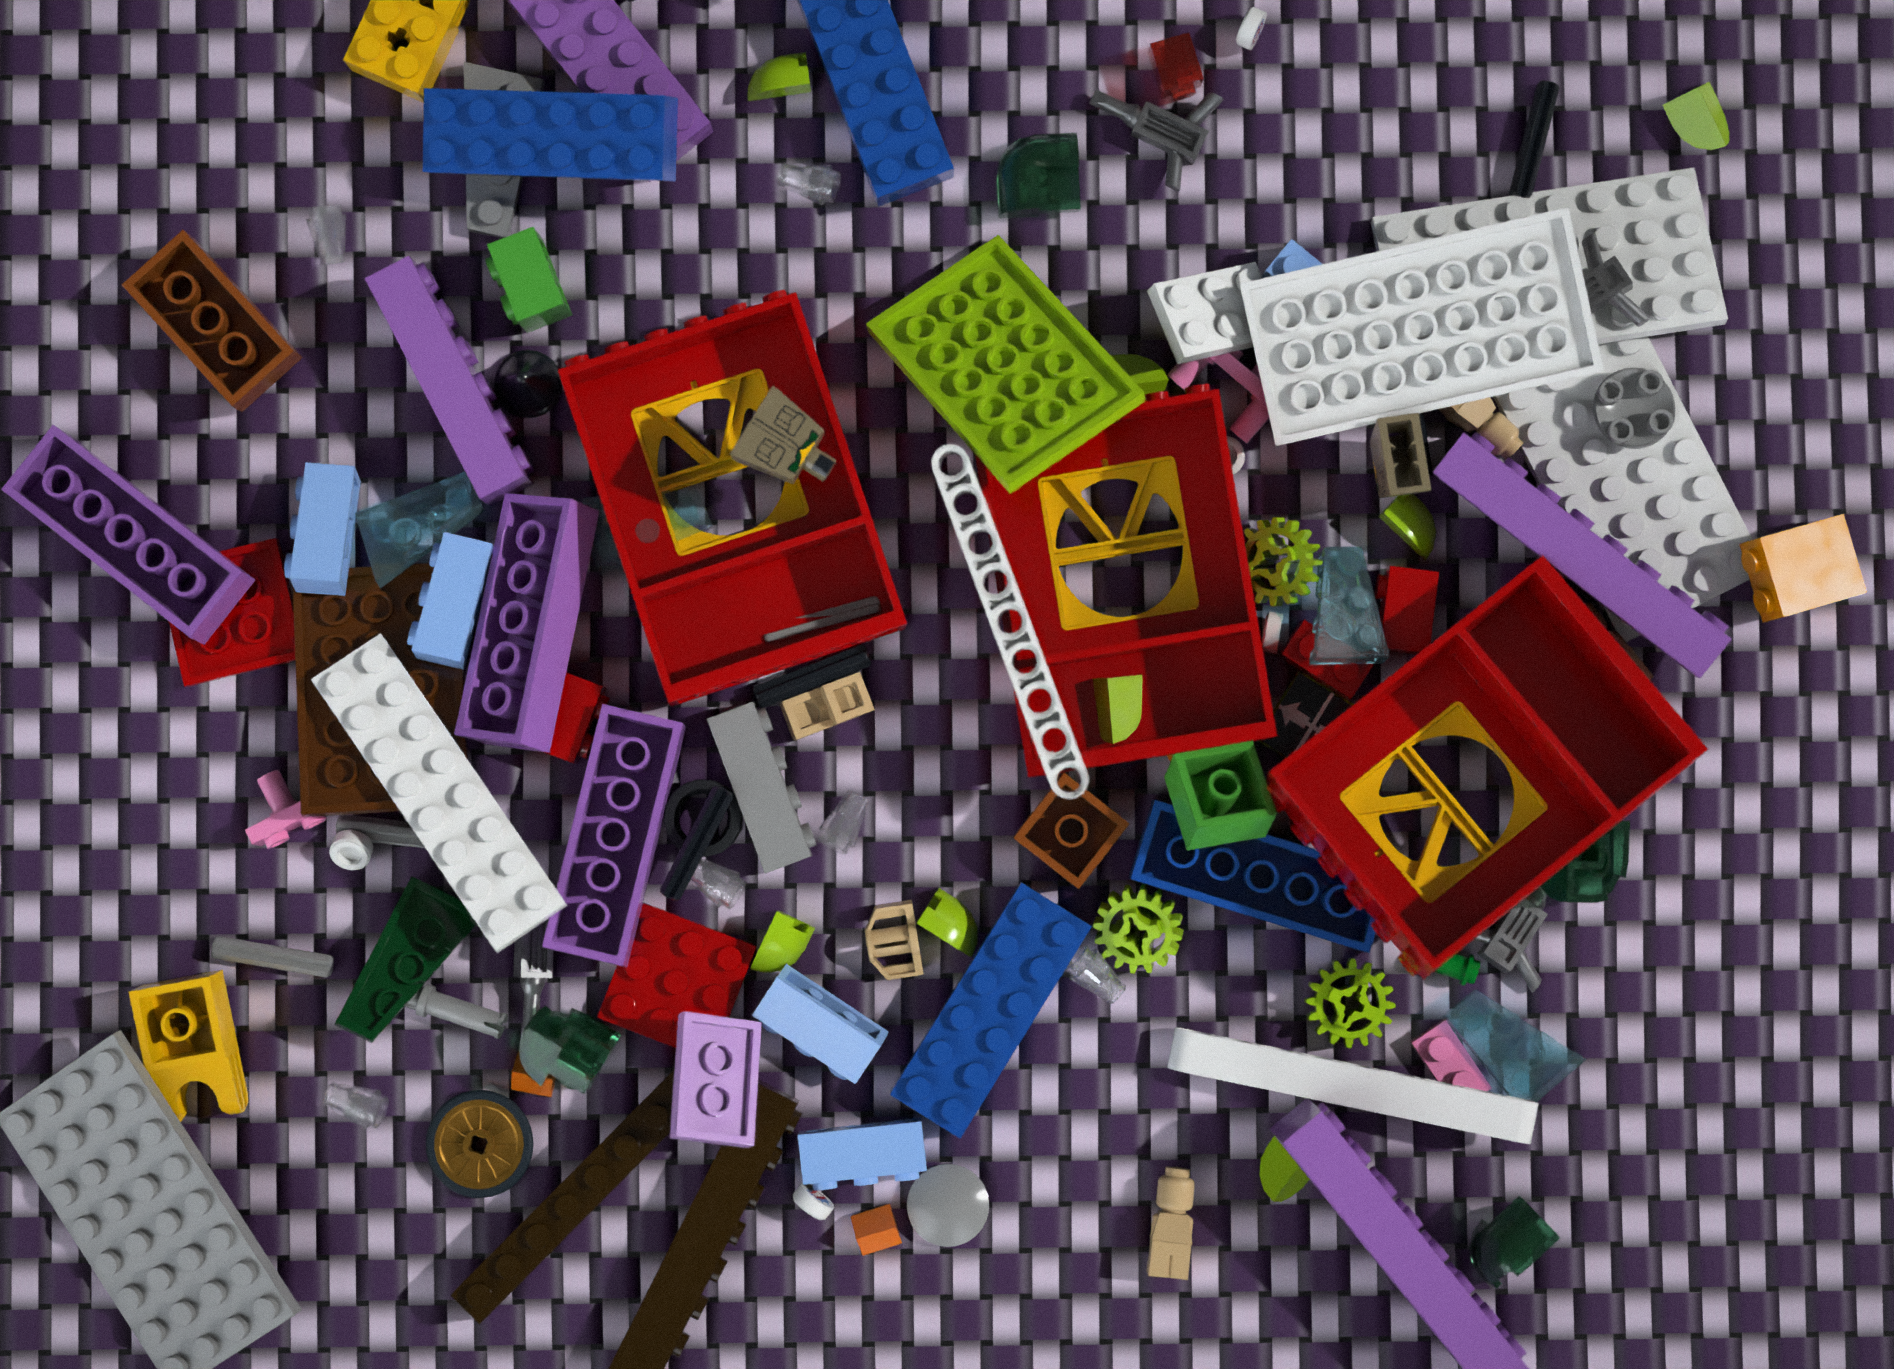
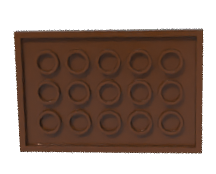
[293,563,468,817]

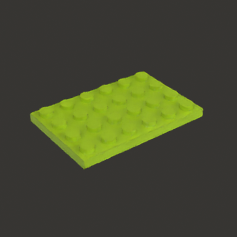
[866,235,1146,494]

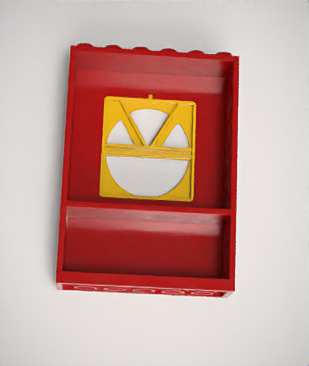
[558,290,907,707]
[975,384,1277,778]
[1266,555,1708,980]

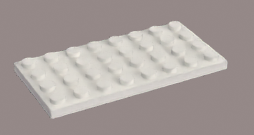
[1371,167,1728,344]
[1239,207,1604,446]
[1493,337,1753,642]

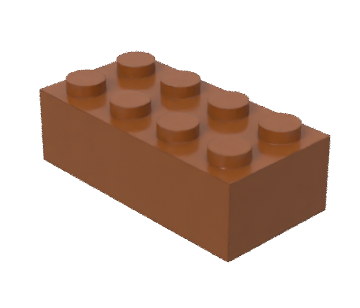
[122,230,303,412]

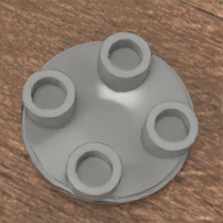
[1593,368,1675,449]
[907,1164,989,1247]

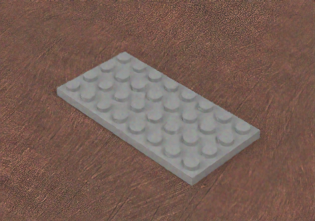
[0,1030,302,1369]

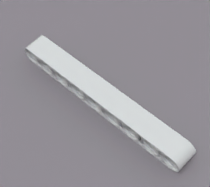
[931,444,1089,799]
[1167,1027,1539,1144]

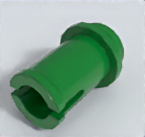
[1434,954,1481,986]

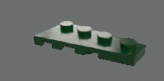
[335,876,477,1043]

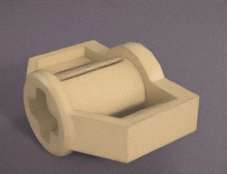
[864,900,924,980]

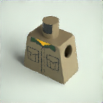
[730,386,837,484]
[1370,413,1431,498]

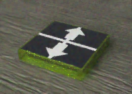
[1257,670,1354,759]

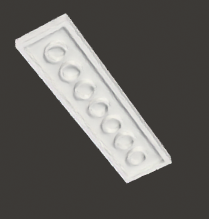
[311,633,567,953]

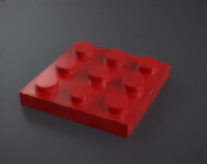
[169,538,295,687]
[597,902,757,1048]

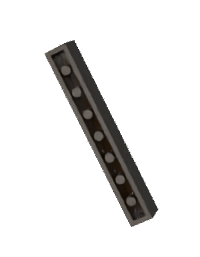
[450,1069,675,1325]
[608,1079,802,1369]

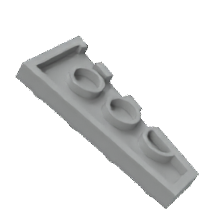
[464,62,545,239]

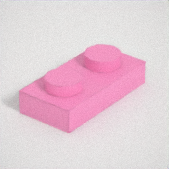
[1410,1019,1492,1091]

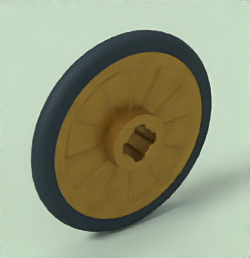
[426,1090,533,1198]

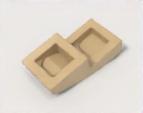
[779,672,875,741]

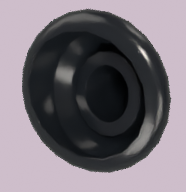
[494,350,563,418]

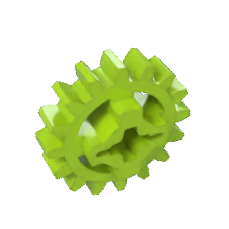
[1244,517,1323,607]
[1093,884,1184,974]
[1304,958,1396,1048]

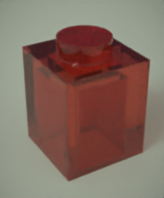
[1148,32,1204,101]

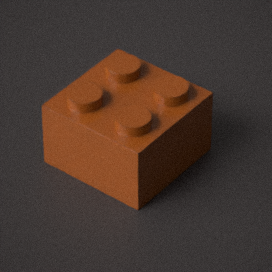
[1012,773,1130,889]

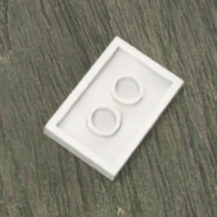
[1147,262,1262,364]

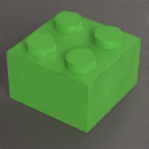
[485,226,573,333]
[1164,741,1277,850]

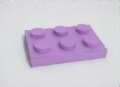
[670,1011,762,1148]

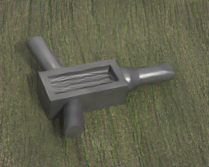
[1089,89,1224,191]
[1581,233,1651,327]
[1474,867,1565,993]
[513,918,554,1029]

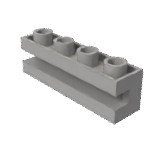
[707,702,817,874]

